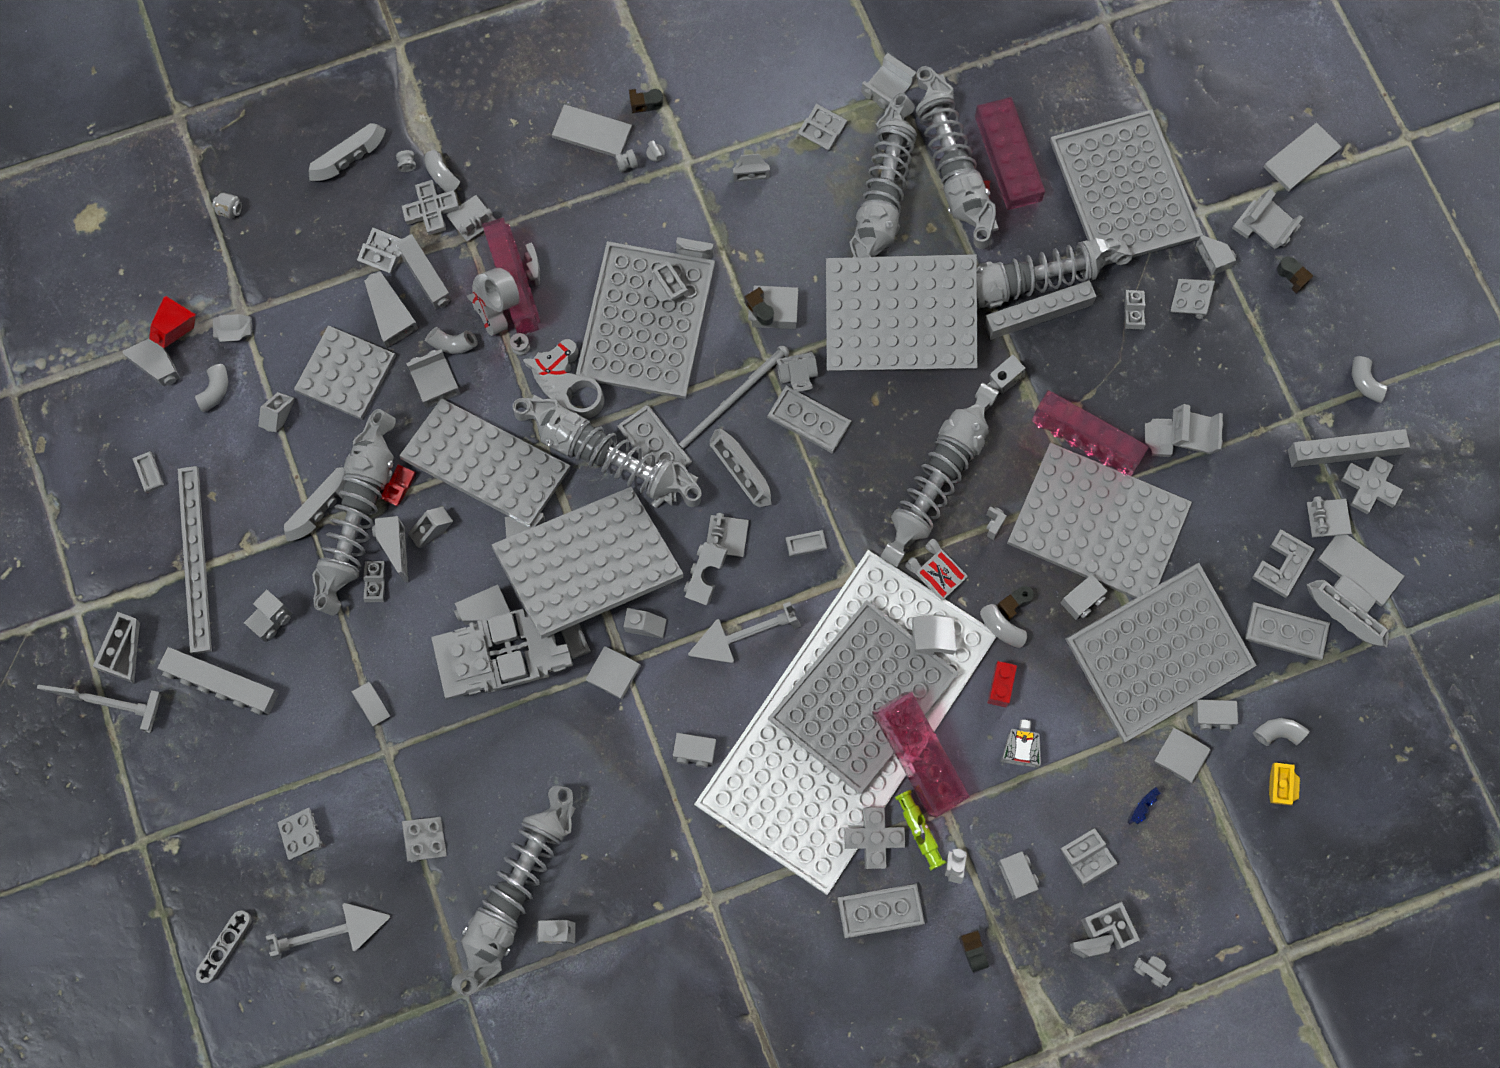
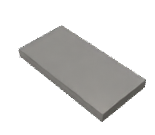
[552,104,632,157]
[1264,122,1342,192]
[767,385,851,454]
[617,404,692,468]
[1317,535,1404,606]
[1244,602,1330,661]
[837,884,925,939]

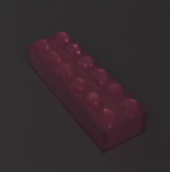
[975,97,1045,210]
[482,218,541,334]
[1032,390,1149,476]
[872,692,970,817]

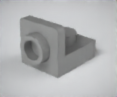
[986,507,1007,540]

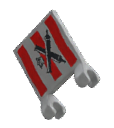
[905,539,968,601]

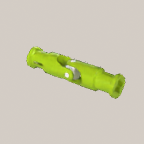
[895,790,946,871]

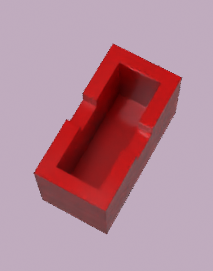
[987,661,1017,708]

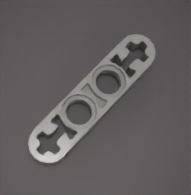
[196,911,252,983]

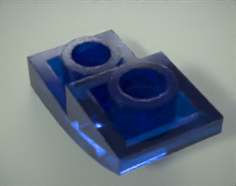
[1127,787,1161,825]

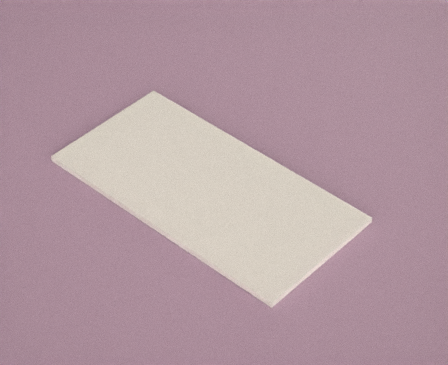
[694,550,996,895]

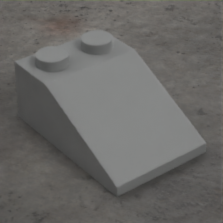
[372,516,408,582]

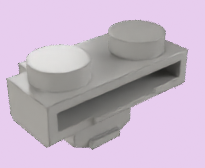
[945,849,966,884]
[1133,956,1171,988]

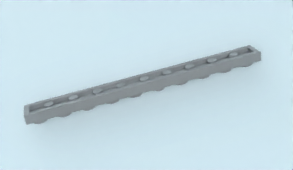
[178,466,212,654]

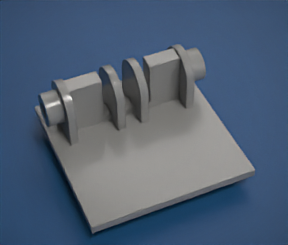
[446,195,497,242]
[1170,279,1215,319]
[1307,496,1352,537]
[707,513,749,557]
[278,808,323,860]
[402,817,447,863]

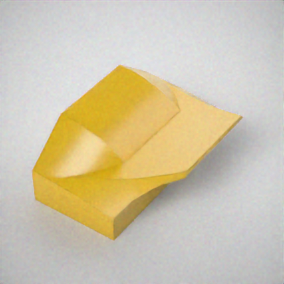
[1269,763,1300,805]

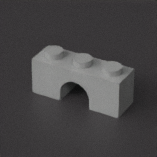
[684,542,728,605]

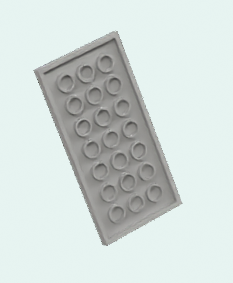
[400,399,570,528]

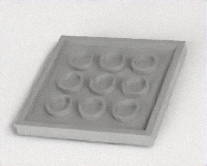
[294,325,396,420]

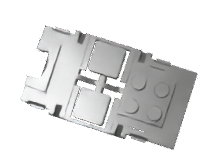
[431,609,573,700]

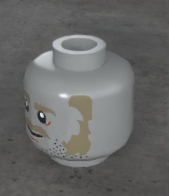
[212,192,242,219]

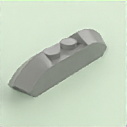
[309,123,386,181]
[710,429,771,507]
[284,467,346,541]
[1307,580,1389,648]

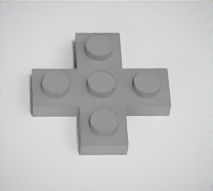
[402,180,460,235]
[1341,456,1403,514]
[844,807,905,869]

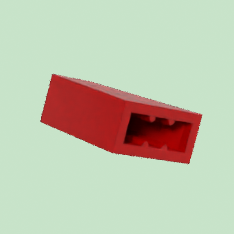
[149,296,196,348]

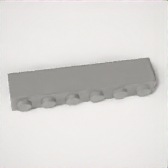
[983,280,1097,340]
[1288,429,1410,467]
[157,647,279,716]

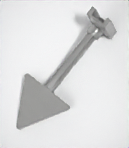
[688,602,802,663]
[37,685,162,733]
[266,903,390,961]

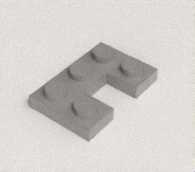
[1252,529,1314,598]

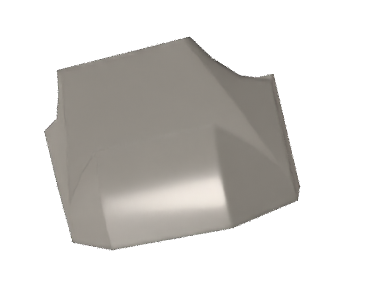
[733,154,770,182]
[676,237,714,260]
[649,261,688,302]
[213,314,252,342]
[1145,419,1173,457]
[1070,934,1114,958]

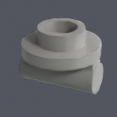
[646,140,665,161]

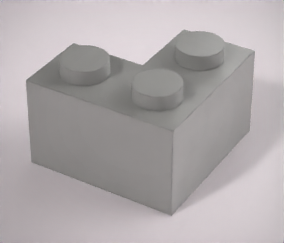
[244,590,292,642]
[1081,902,1140,950]

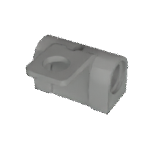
[776,352,818,392]

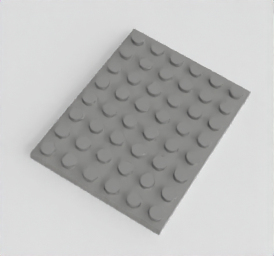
[1050,109,1203,265]
[576,241,715,399]
[826,254,977,371]
[1007,442,1192,598]
[492,487,683,639]
[1065,563,1257,742]
[768,600,959,795]

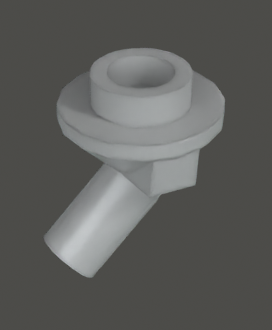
[651,492,677,508]

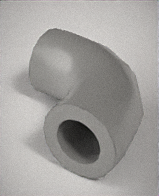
[424,150,460,192]
[425,327,477,354]
[1352,356,1387,403]
[195,364,229,413]
[980,604,1027,648]
[1253,718,1310,746]

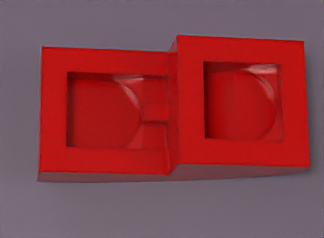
[381,464,417,506]

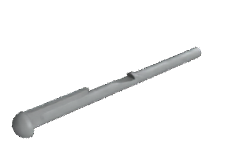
[679,346,789,449]

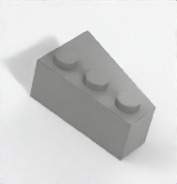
[93,612,140,683]

